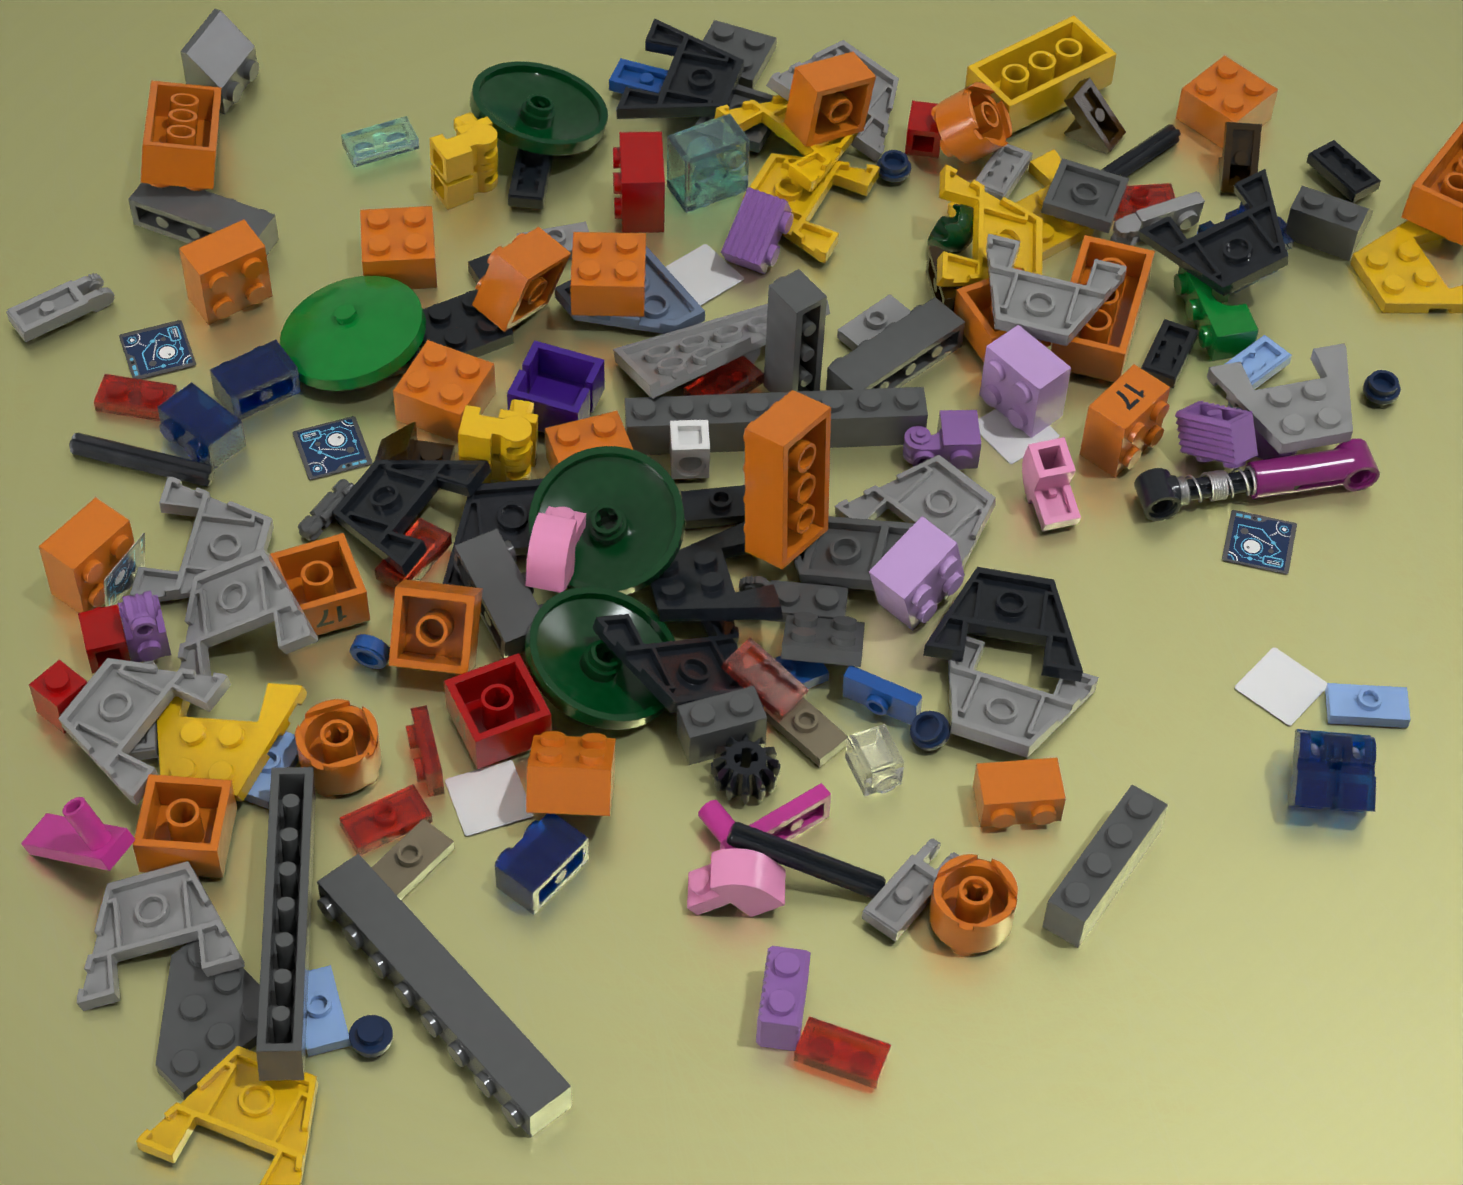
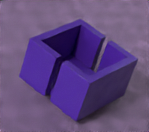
[507,340,605,433]

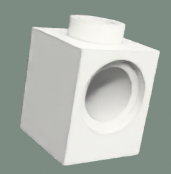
[670,420,710,479]

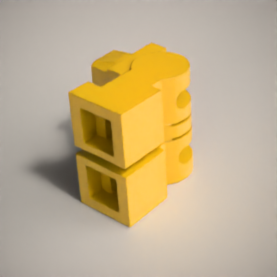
[429,112,498,210]
[458,399,538,484]

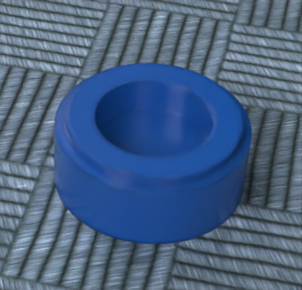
[350,634,390,669]

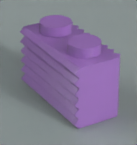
[721,187,794,274]
[1175,401,1258,468]
[756,946,811,1051]

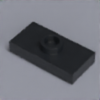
[1306,140,1381,203]
[508,148,553,209]
[1141,319,1199,389]
[680,485,745,529]

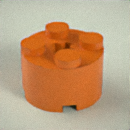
[932,82,1012,164]
[295,699,382,797]
[929,854,1018,956]

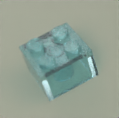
[667,114,750,213]

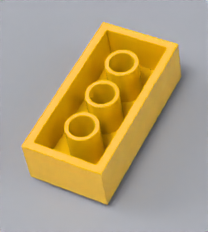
[965,15,1117,133]

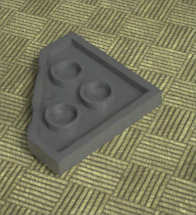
[156,940,260,1100]

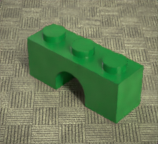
[1174,266,1259,361]

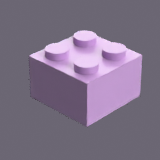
[979,325,1071,438]
[869,516,965,631]

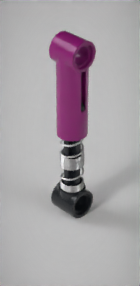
[1134,439,1380,521]

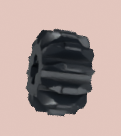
[711,733,780,805]

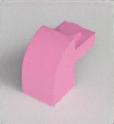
[1022,437,1081,532]
[525,506,586,593]
[687,848,786,917]

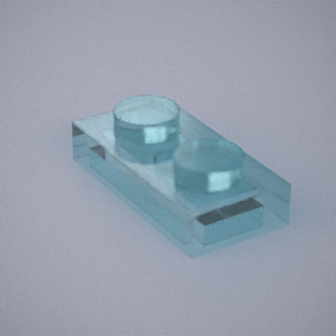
[341,116,419,167]

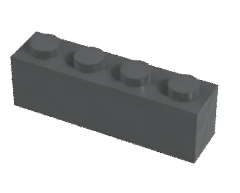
[128,183,279,255]
[763,269,827,393]
[826,297,965,390]
[1042,785,1168,948]

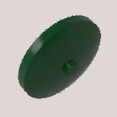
[470,61,608,155]
[529,446,685,595]
[525,587,675,730]

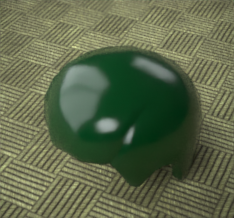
[927,204,974,254]

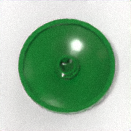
[280,276,426,391]

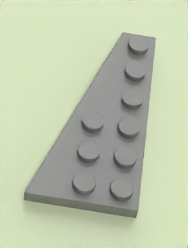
[613,300,830,399]

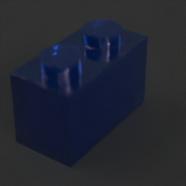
[210,339,301,423]
[157,382,246,470]
[495,813,589,915]

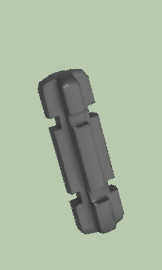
[298,479,354,541]

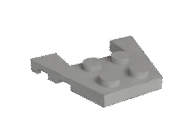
[766,40,899,162]
[986,234,1127,346]
[1207,343,1353,454]
[835,455,996,600]
[130,477,274,602]
[178,548,318,676]
[948,637,1099,758]
[58,658,231,805]
[77,861,245,1011]

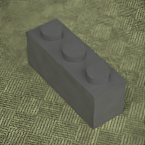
[453,529,543,659]

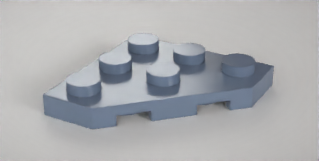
[555,246,705,334]

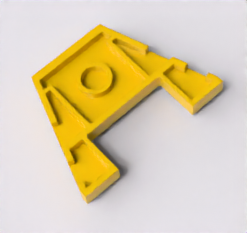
[714,95,858,193]
[947,149,1094,261]
[742,153,880,263]
[936,165,1043,287]
[1350,220,1463,313]
[157,683,307,802]
[136,1046,318,1185]

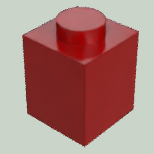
[905,100,942,158]
[78,604,131,674]
[29,660,87,734]

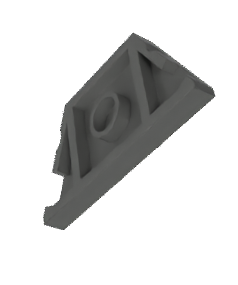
[793,516,915,590]

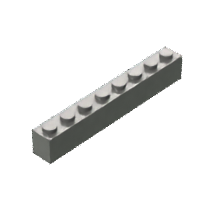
[625,387,928,455]
[256,767,316,1081]
[317,853,572,1137]

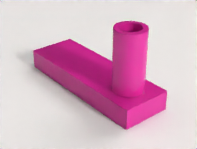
[698,783,831,850]
[21,797,136,871]

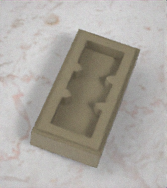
[764,688,849,767]
[371,818,455,900]

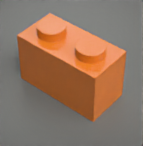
[973,757,1066,828]

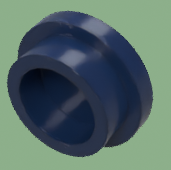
[877,150,911,182]
[1363,370,1401,405]
[910,711,950,751]
[349,1015,393,1058]

